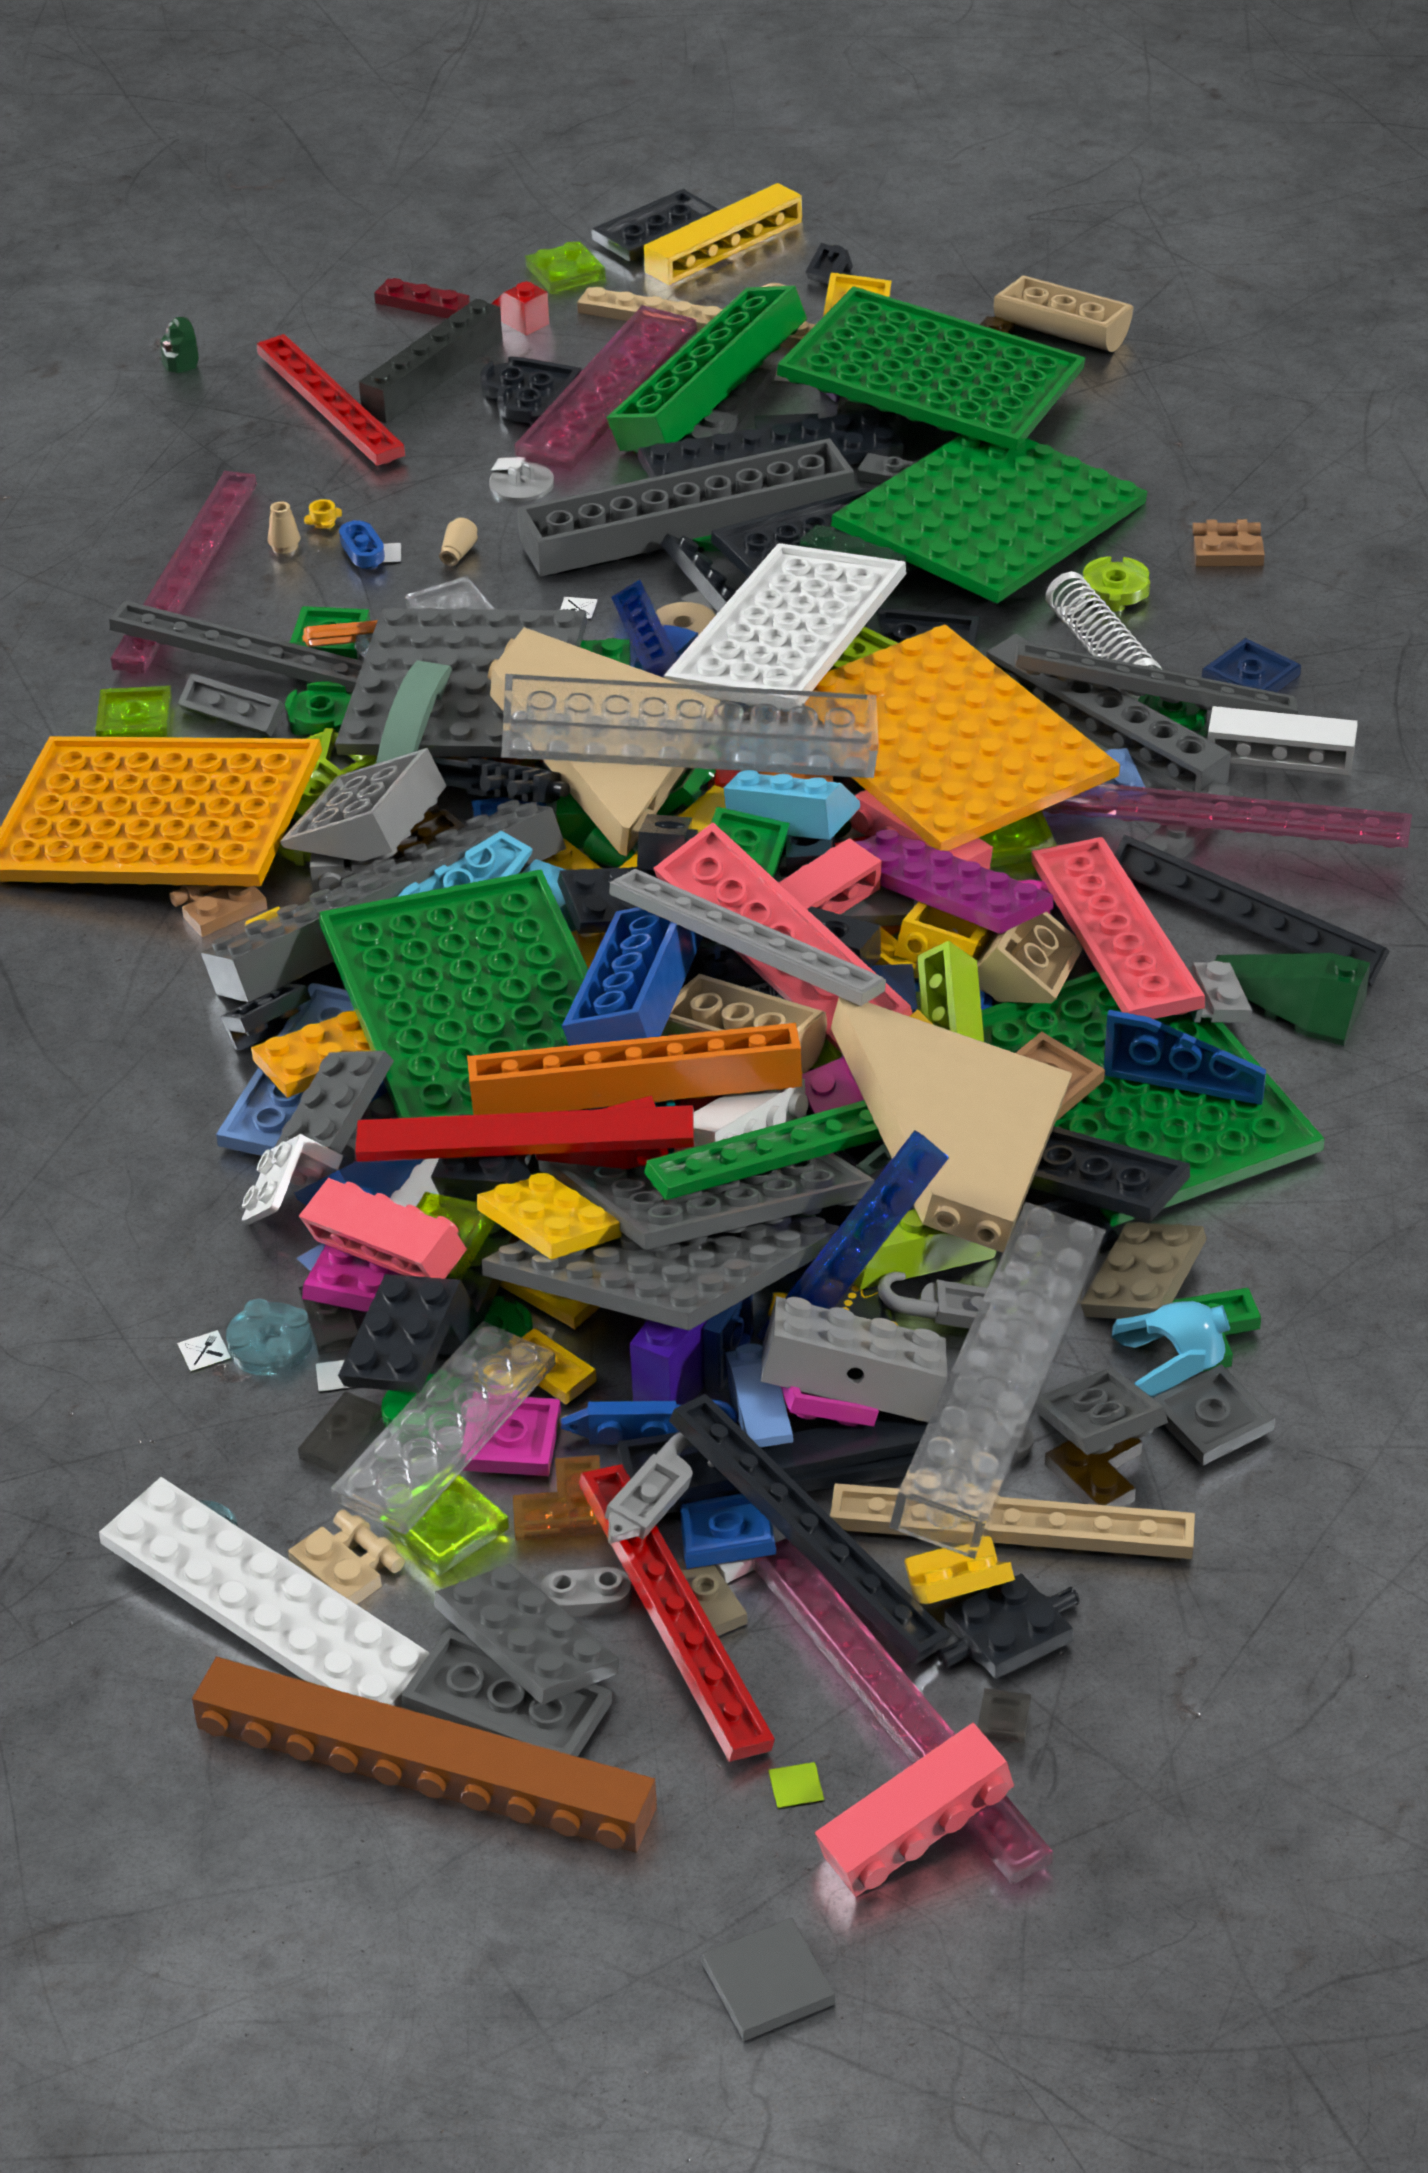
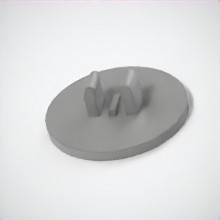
[489,460,554,502]

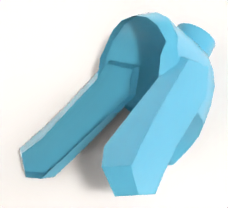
[1111,1301,1230,1398]

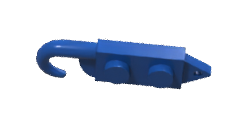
[561,1400,738,1445]

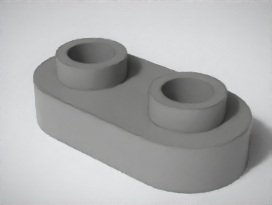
[540,1567,632,1617]

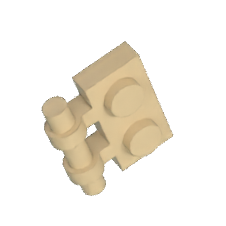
[287,1509,405,1605]

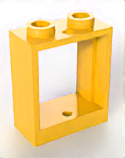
[894,901,994,963]

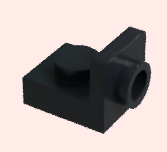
[805,243,853,285]

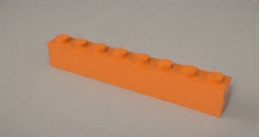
[467,1023,803,1115]

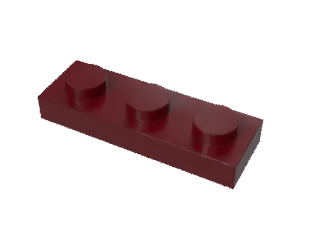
[374,278,470,319]

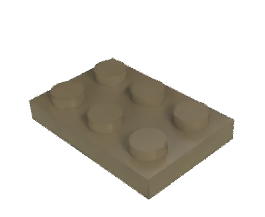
[1080,1222,1207,1319]

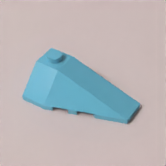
[398,831,533,897]

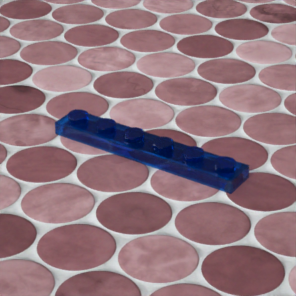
[611,579,679,678]
[756,1130,949,1341]

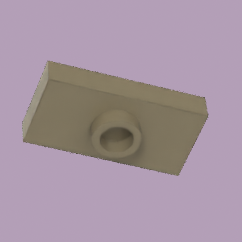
[677,1560,748,1636]

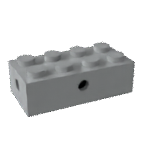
[761,1296,947,1423]

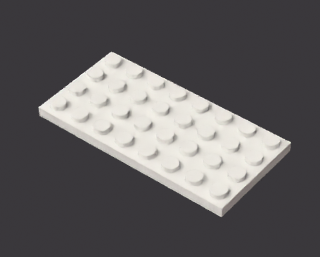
[664,543,906,710]

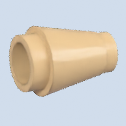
[267,501,301,554]
[439,517,478,566]

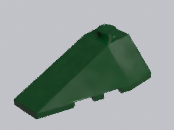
[1215,953,1370,1046]

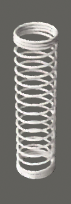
[1046,572,1162,701]

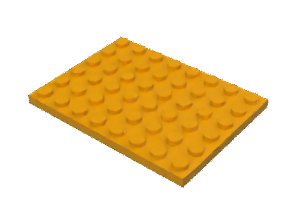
[771,624,1120,851]
[0,736,322,887]

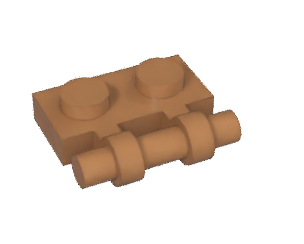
[1192,519,1265,567]
[169,885,267,937]

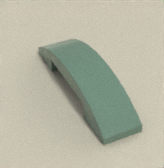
[376,660,452,764]

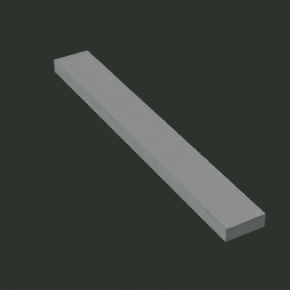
[609,869,886,1006]

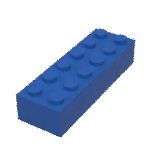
[562,907,702,1046]

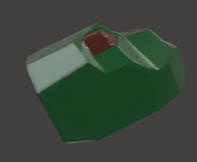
[160,317,199,373]

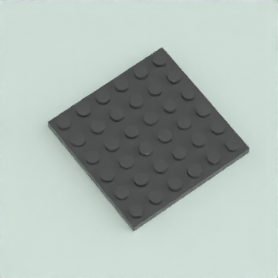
[335,607,587,759]
[539,1153,875,1252]
[482,1215,843,1330]

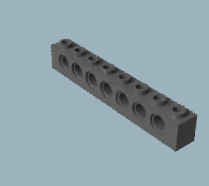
[986,634,1231,797]

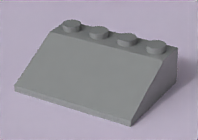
[280,748,446,861]

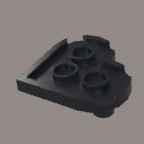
[480,357,582,427]

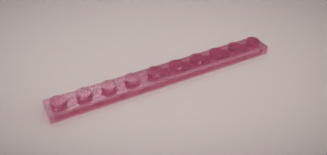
[110,471,257,674]
[1041,783,1412,848]
[752,1538,1053,1885]

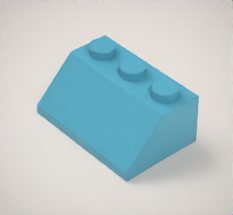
[724,770,860,840]

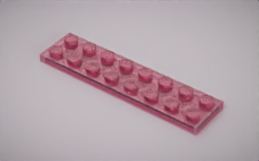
[514,305,697,471]

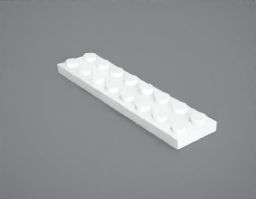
[99,1477,430,1707]

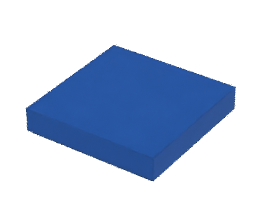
[680,1494,777,1569]

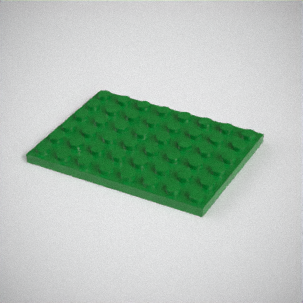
[777,286,1086,451]
[831,434,1148,603]
[319,869,589,1118]
[981,971,1325,1227]

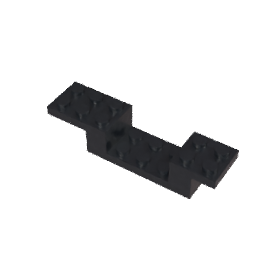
[338,1114,531,1393]

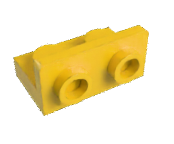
[904,1536,1015,1604]

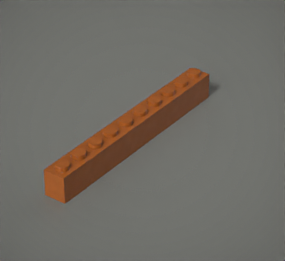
[192,1657,657,1853]

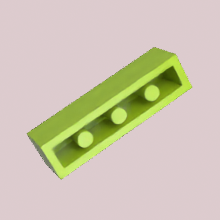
[917,941,984,1042]
[836,1209,996,1290]

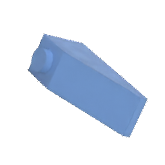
[725,1344,793,1447]

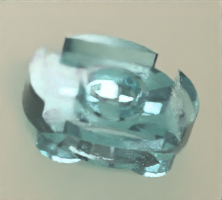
[226,1298,312,1375]

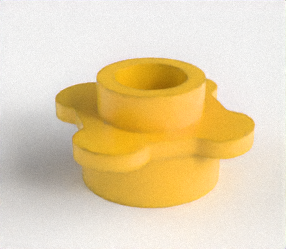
[304,499,342,529]

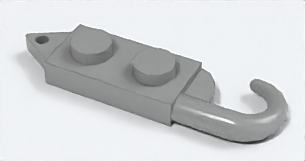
[877,1272,1045,1336]
[604,1432,715,1544]

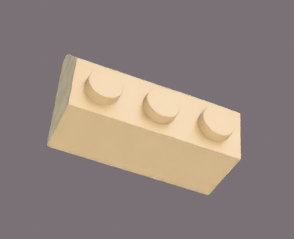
[977,912,1083,1003]

